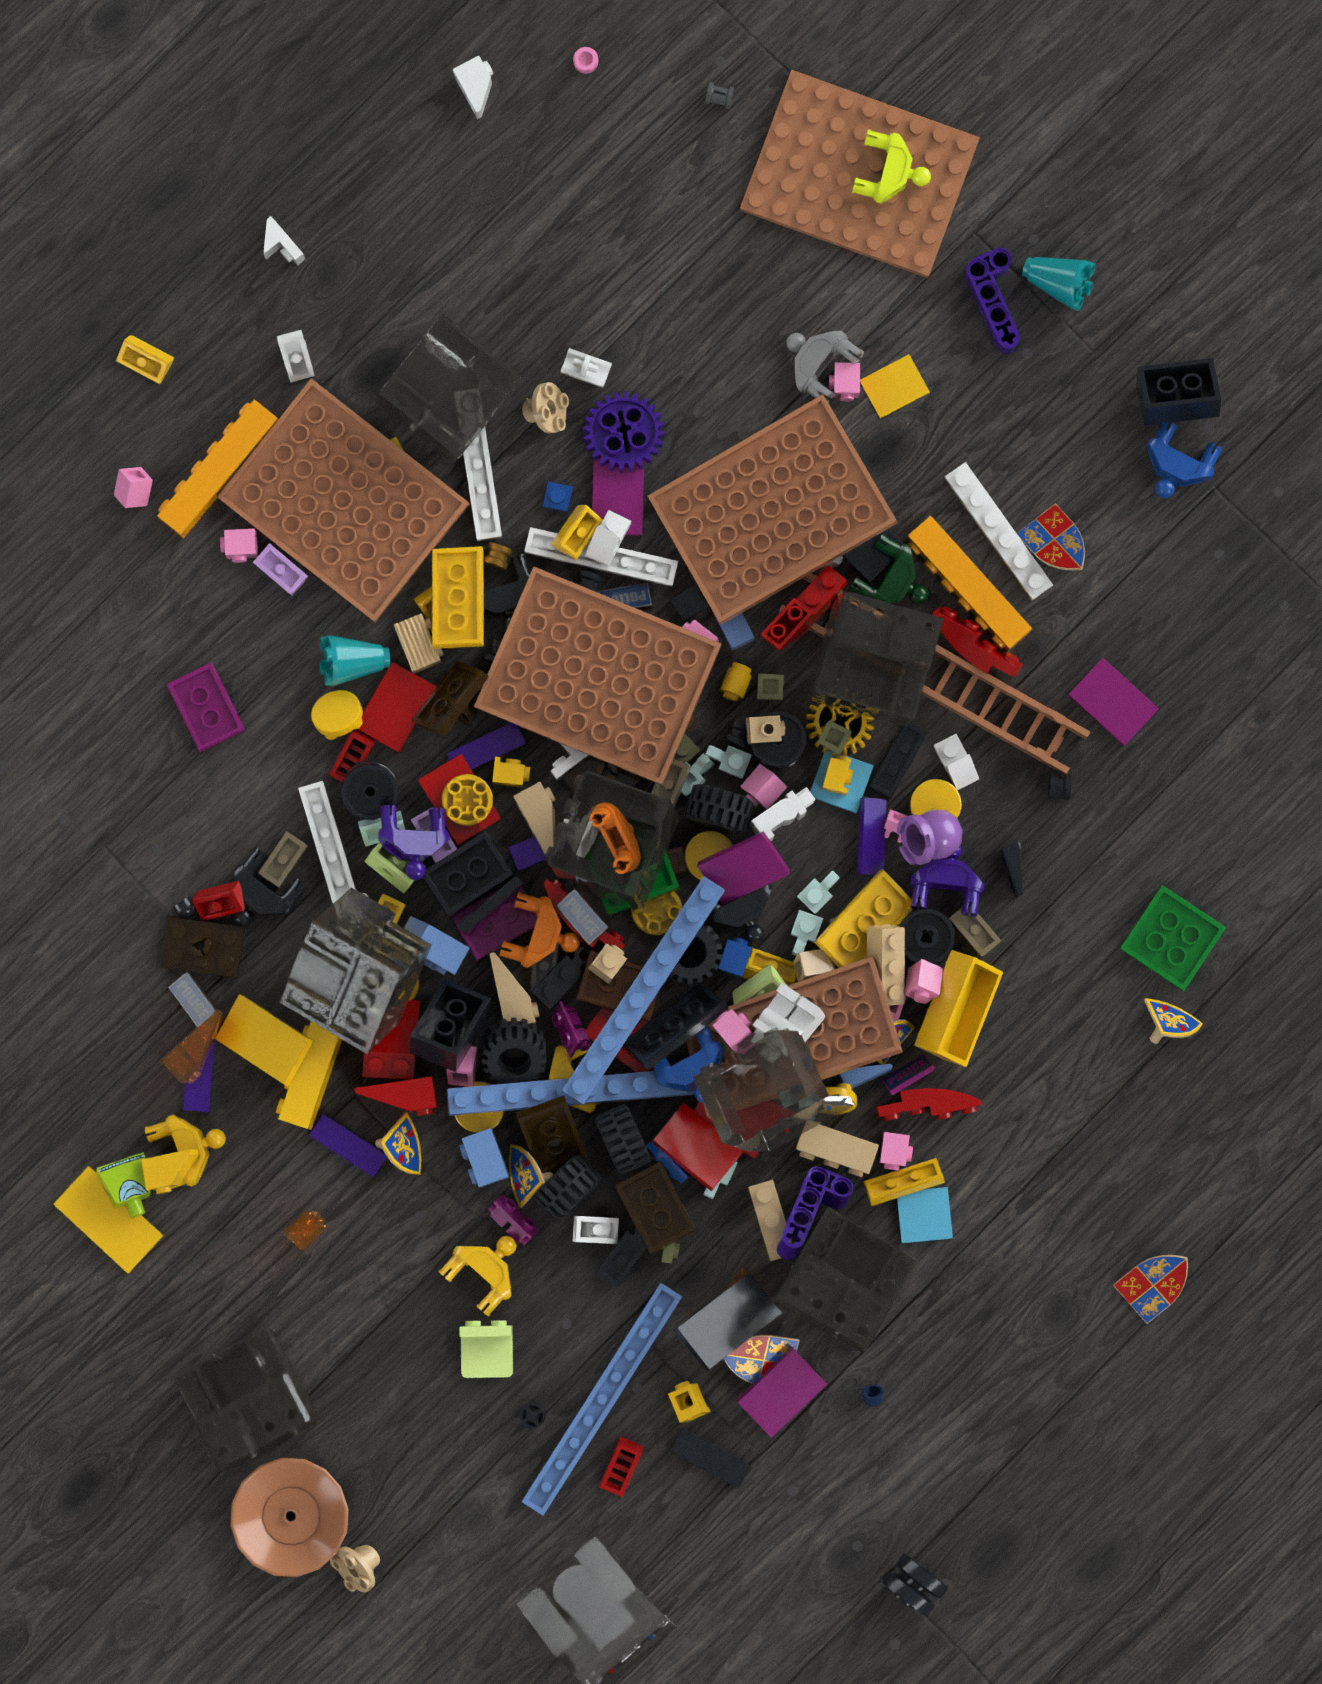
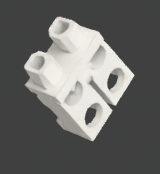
[749,787,815,841]
[749,983,826,1064]

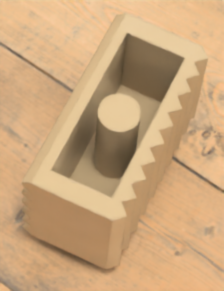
[394,614,444,674]

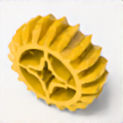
[806,688,874,756]

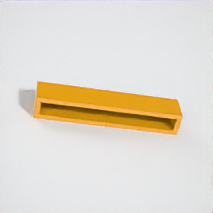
[157,399,278,539]
[906,516,1032,652]

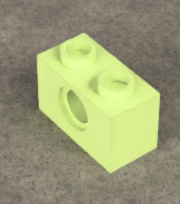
[364,842,426,894]

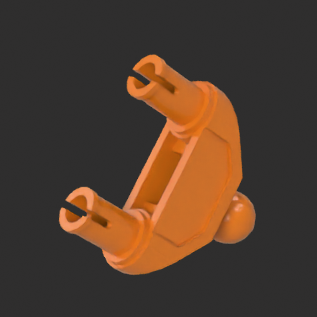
[589,802,641,874]
[499,891,580,968]

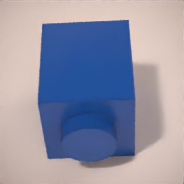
[718,937,752,978]

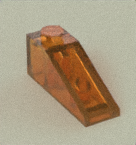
[161,1009,225,1084]

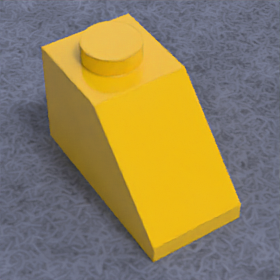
[141,1149,199,1194]

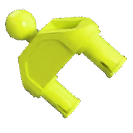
[852,129,931,204]

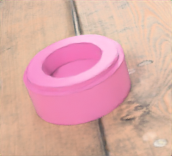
[573,47,598,74]

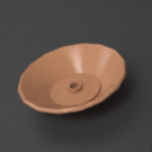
[230,1458,349,1577]

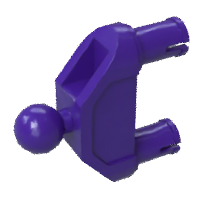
[378,805,450,880]
[910,846,984,917]

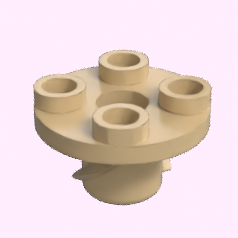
[522,382,569,433]
[330,1545,380,1592]

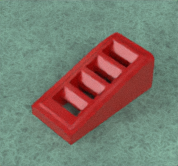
[329,729,376,782]
[599,1437,643,1497]

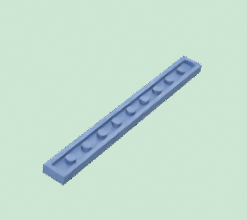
[562,876,725,1105]
[446,1071,696,1116]
[522,1283,682,1516]

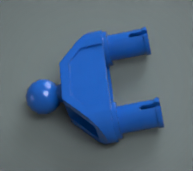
[1146,422,1222,499]
[653,1025,724,1104]

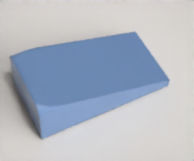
[710,607,755,651]
[838,1064,892,1088]

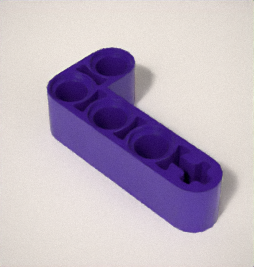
[965,248,1020,353]
[777,1167,853,1260]

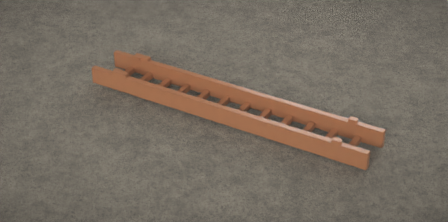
[779,573,1090,775]

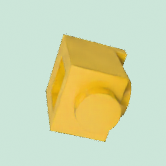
[822,755,854,796]
[492,757,531,788]
[668,1381,711,1423]

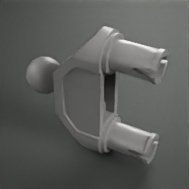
[786,331,864,403]

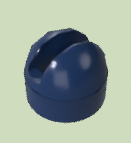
[863,1384,883,1407]

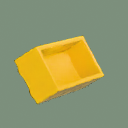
[914,950,1003,1067]
[276,1021,344,1130]

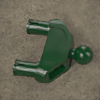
[847,533,929,608]

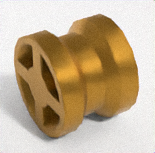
[484,543,513,570]

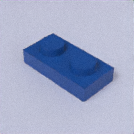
[646,1138,691,1183]

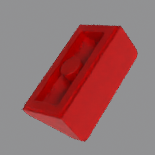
[191,881,245,921]

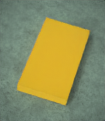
[432,546,484,649]
[814,869,913,968]
[215,994,313,1086]
[53,1166,164,1274]

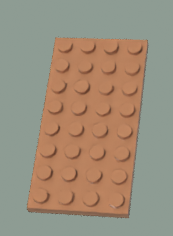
[686,956,903,1119]

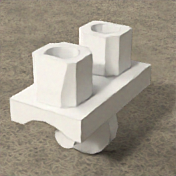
[560,348,612,388]

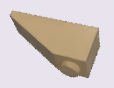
[513,782,556,867]
[490,952,540,1024]

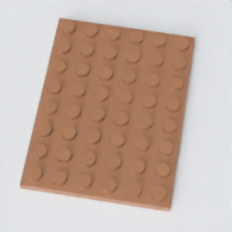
[740,70,980,278]
[217,378,470,623]
[648,394,898,625]
[474,567,722,785]

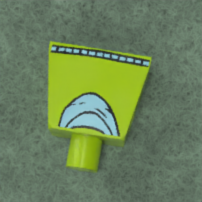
[96,1152,151,1218]

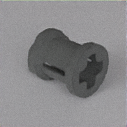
[705,82,734,110]

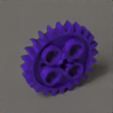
[583,391,665,473]

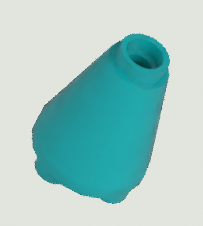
[1022,257,1096,311]
[319,635,390,686]

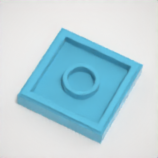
[810,749,874,814]
[897,1187,953,1243]

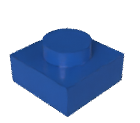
[543,482,573,513]

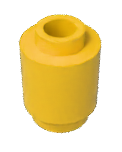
[720,662,752,702]

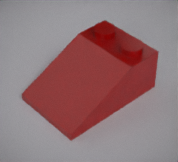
[362,997,420,1080]
[355,1077,439,1116]

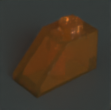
[284,1210,327,1251]

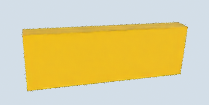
[863,1158,945,1206]

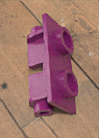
[552,1001,590,1058]
[488,1194,539,1246]

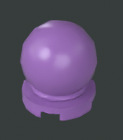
[897,809,963,865]

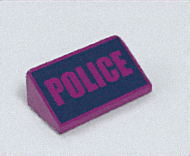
[882,1054,935,1096]

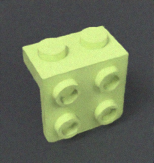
[460,1320,513,1378]

